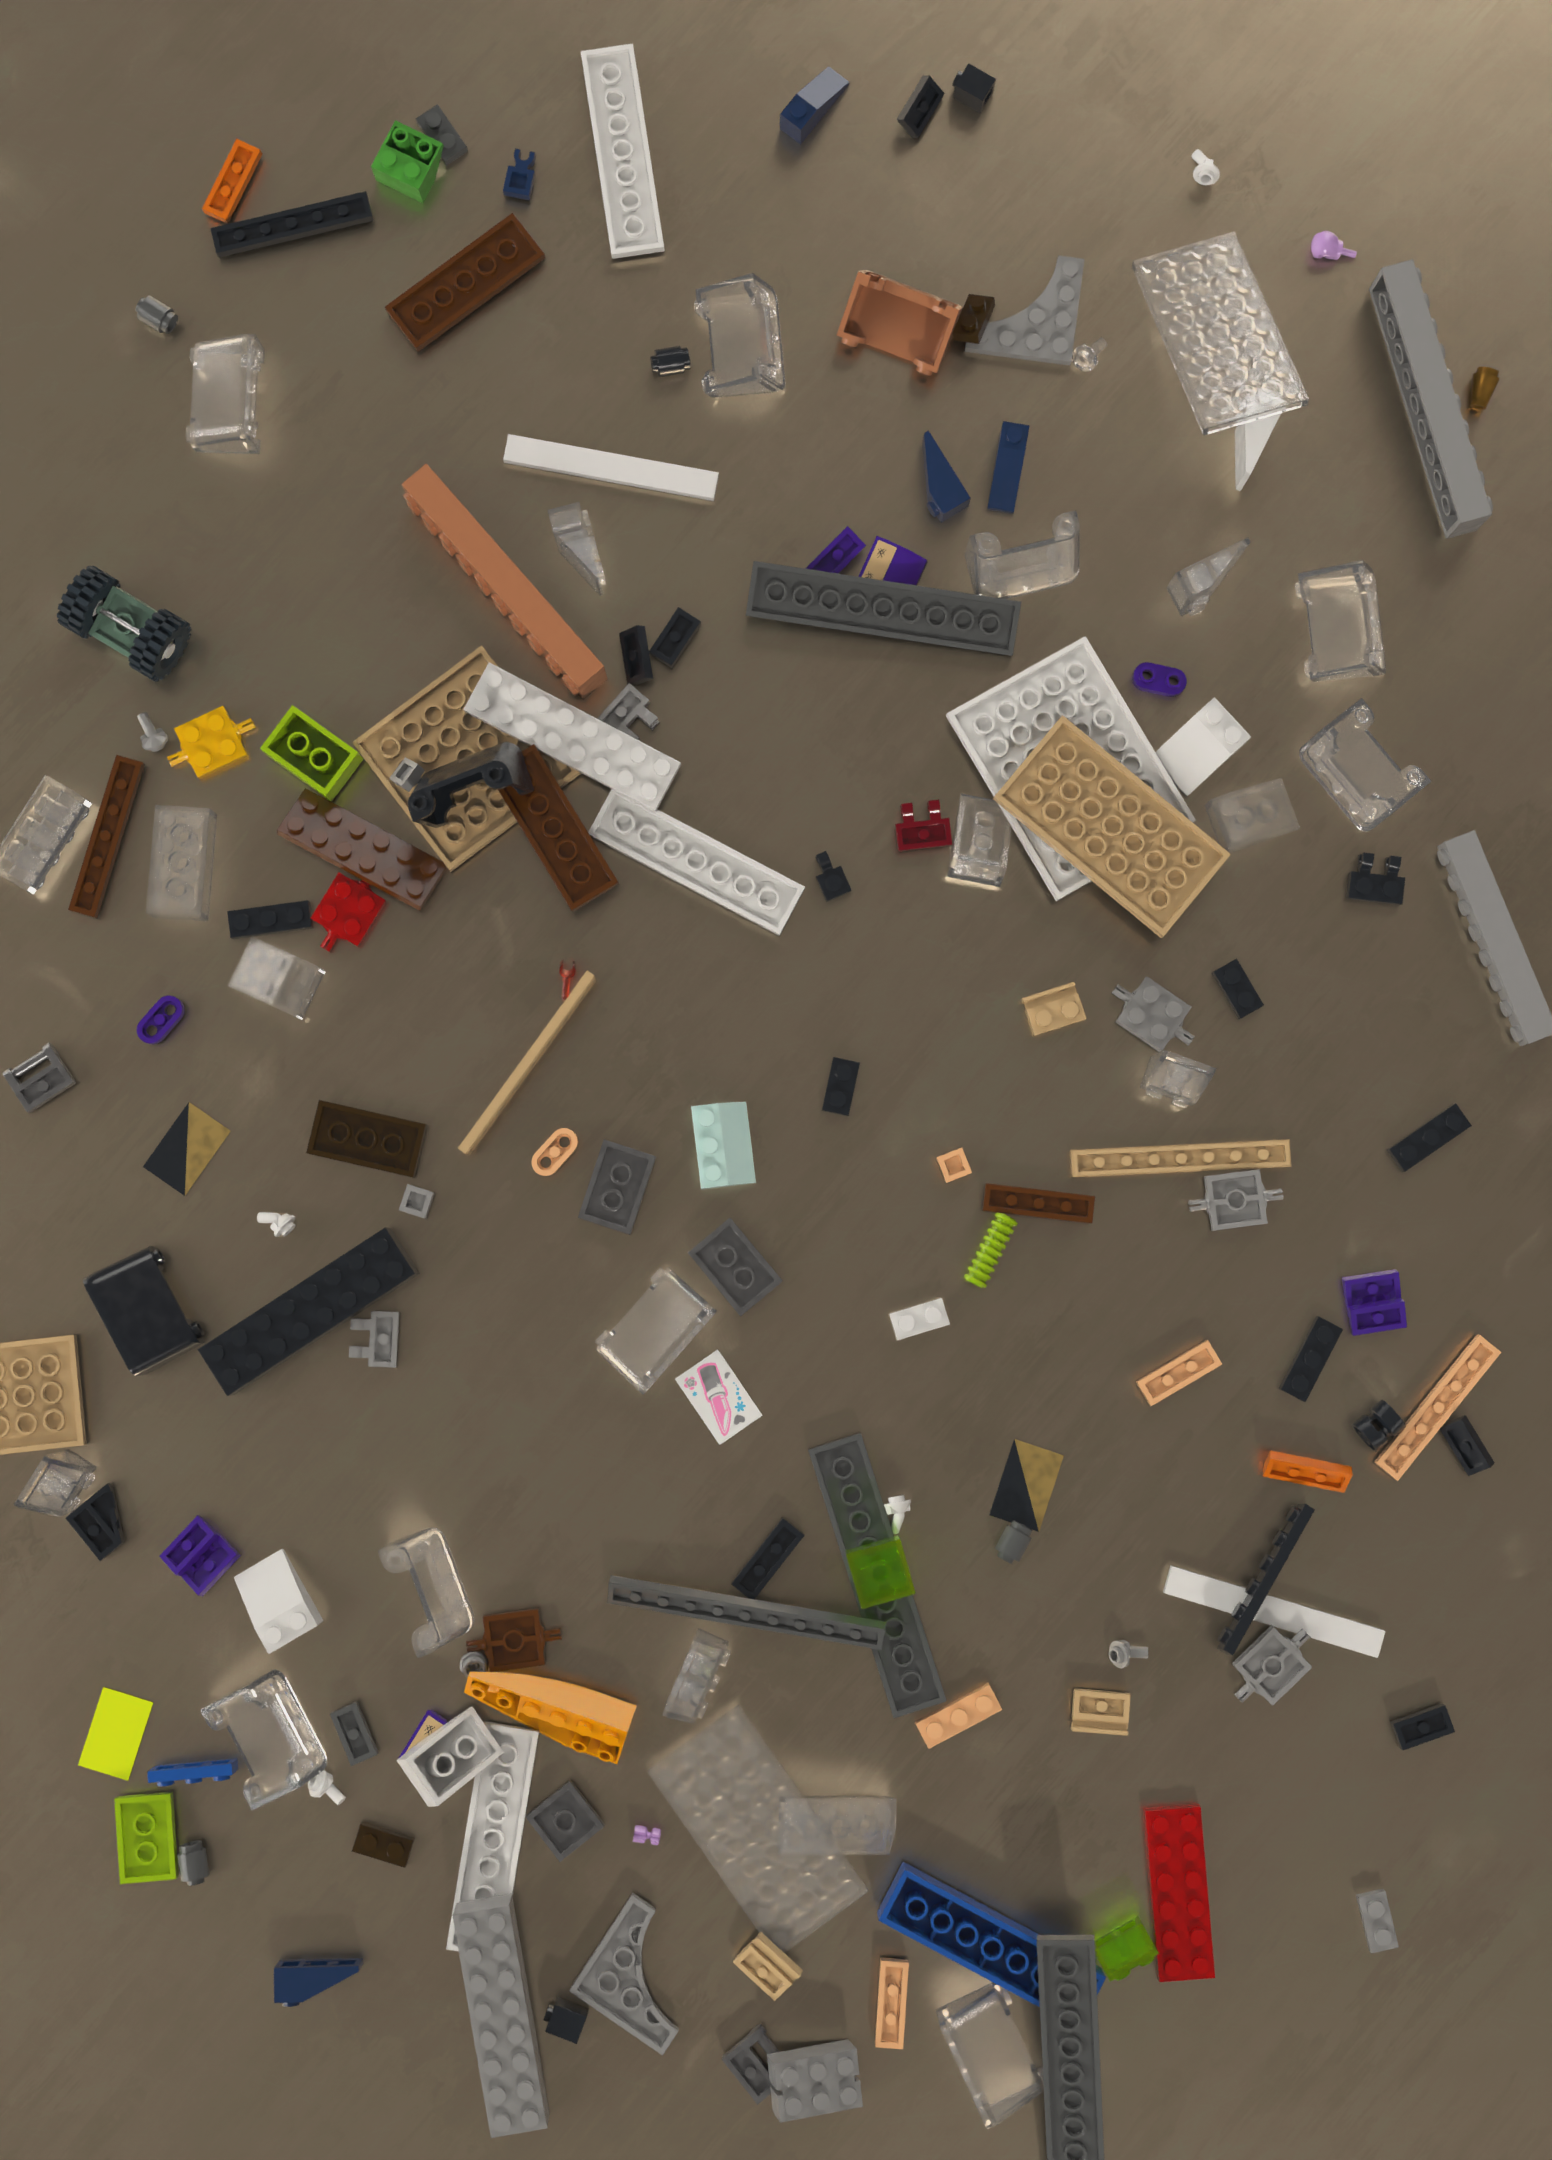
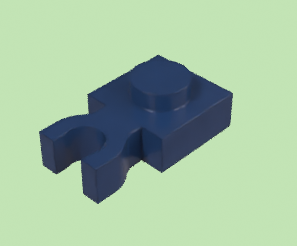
[503,148,536,200]

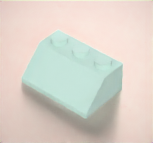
[691,1102,756,1190]

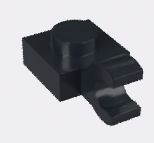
[816,851,852,902]

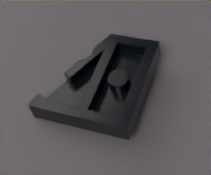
[65,1483,124,1561]

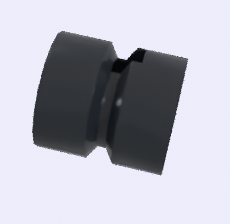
[1352,1400,1406,1452]

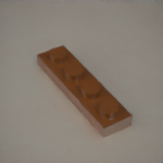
[982,1183,1095,1224]

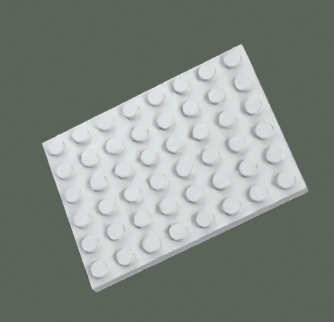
[946,636,1196,901]

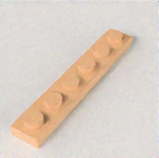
[1374,1334,1501,1481]

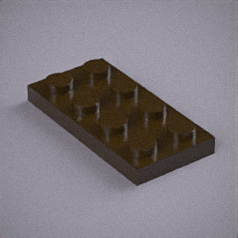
[306,1100,427,1178]

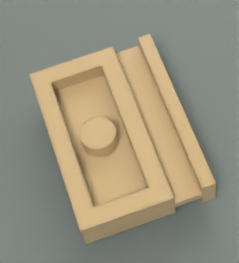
[1022,982,1087,1037]
[1071,1688,1131,1736]
[733,1932,803,2001]

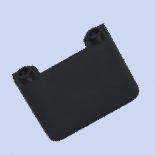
[408,742,535,828]
[83,1246,205,1376]

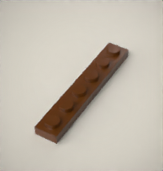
[68,755,145,919]

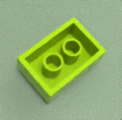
[260,705,363,802]

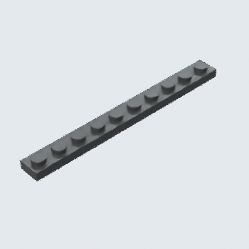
[607,1575,886,1650]

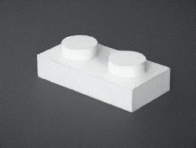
[889,1298,950,1340]

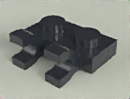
[1346,853,1406,905]

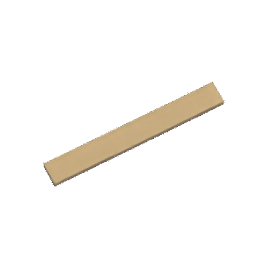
[458,970,597,1155]
[1070,1139,1291,1178]

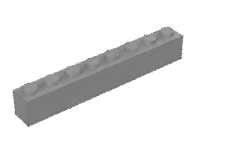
[1437,830,1552,1047]

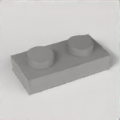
[1356,1889,1399,1953]

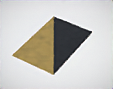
[143,1102,231,1196]
[989,1439,1064,1532]

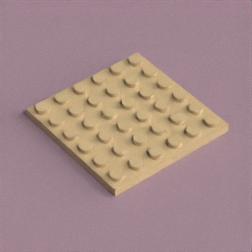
[352,645,580,872]

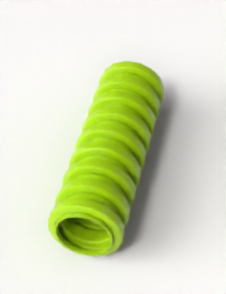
[964,1212,1018,1288]

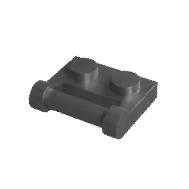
[3,1042,76,1113]
[722,2024,779,2105]

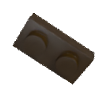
[953,294,995,344]
[352,1822,415,1868]

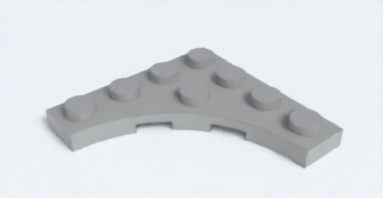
[965,256,1084,366]
[569,1893,679,2056]

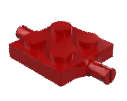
[310,872,386,952]

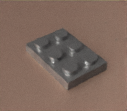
[578,1139,656,1235]
[688,1218,782,1317]

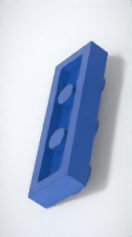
[147,1758,238,1786]

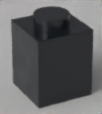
[952,63,996,114]
[543,1997,589,2044]

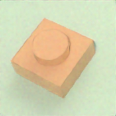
[936,1148,972,1183]

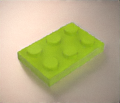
[114,1791,179,1884]

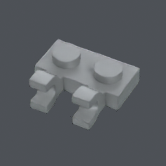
[597,683,660,741]
[349,1311,400,1368]

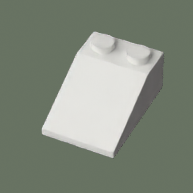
[1235,389,1286,491]
[1156,697,1251,797]
[234,1548,324,1654]
[397,1706,504,1807]

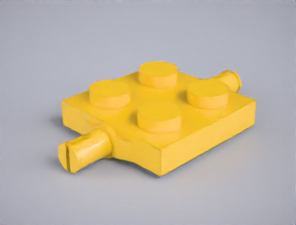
[167,706,256,779]

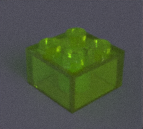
[845,1535,916,1609]

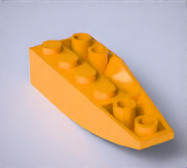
[464,1672,637,1764]

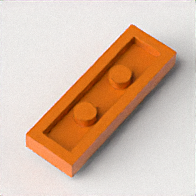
[202,139,262,224]
[1263,1450,1352,1493]

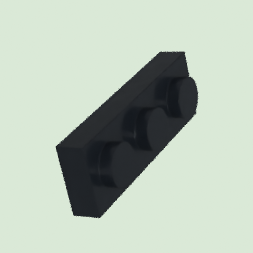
[227,900,313,939]
[1387,1103,1472,1172]
[1279,1316,1343,1403]
[731,1517,805,1599]

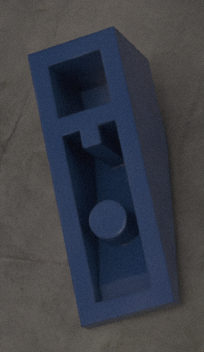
[780,66,849,144]
[987,421,1030,513]
[922,430,971,523]
[274,1958,363,2007]

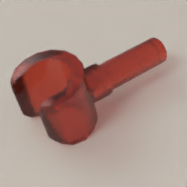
[559,960,576,1000]

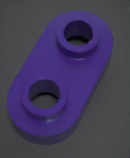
[1132,662,1187,697]
[137,995,185,1044]

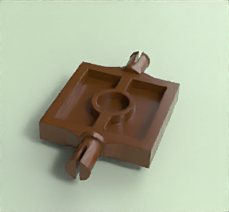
[466,1608,562,1672]

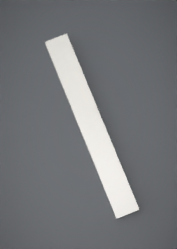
[503,434,719,501]
[1163,1565,1385,1658]

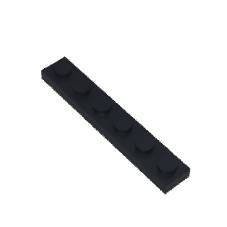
[210,191,374,258]
[1217,1504,1315,1656]

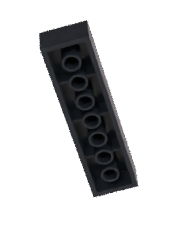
[197,1227,420,1396]

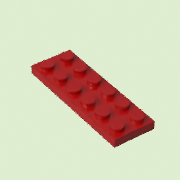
[1143,1804,1215,1982]

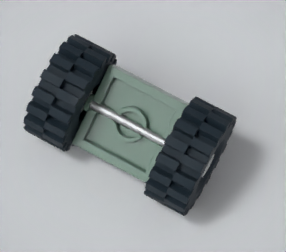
[57,566,191,682]

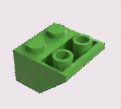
[371,120,444,203]

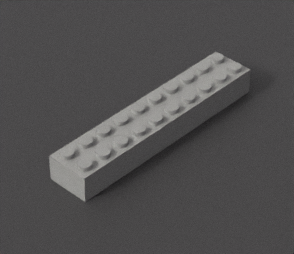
[1369,259,1493,539]

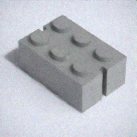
[767,2039,863,2123]

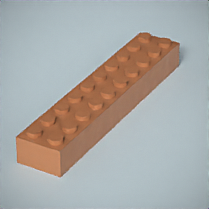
[402,463,607,700]

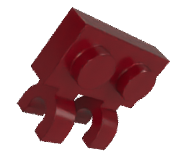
[895,799,952,852]

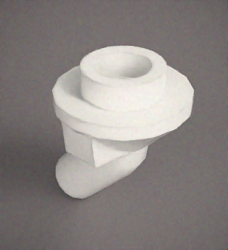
[1191,149,1220,185]
[257,1212,296,1237]
[884,1495,911,1534]
[308,1769,346,1805]

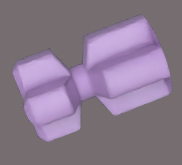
[633,1825,661,1845]

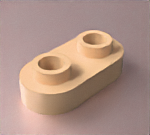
[532,1128,578,1176]

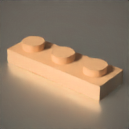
[1136,1340,1222,1406]
[915,1683,1002,1749]
[875,1958,909,2049]

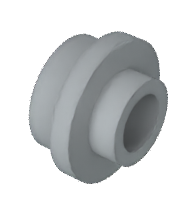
[460,1651,488,1678]

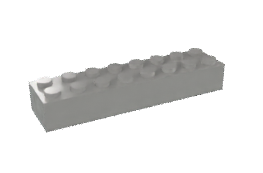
[453,1894,550,2138]

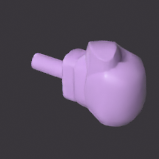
[1311,231,1357,260]

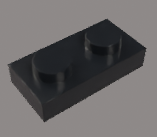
[896,75,945,138]
[649,607,701,668]
[619,625,653,686]
[1212,958,1264,1020]
[822,1057,860,1116]
[1440,1415,1495,1476]
[1391,1703,1455,1751]

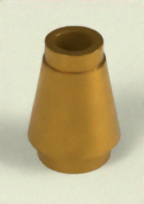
[1470,367,1500,410]

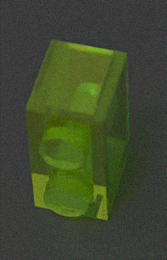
[1095,1916,1159,1982]

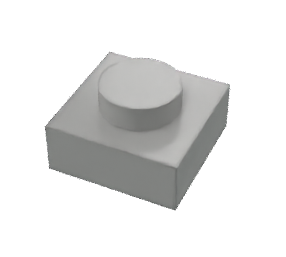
[389,757,425,792]
[399,1184,435,1219]

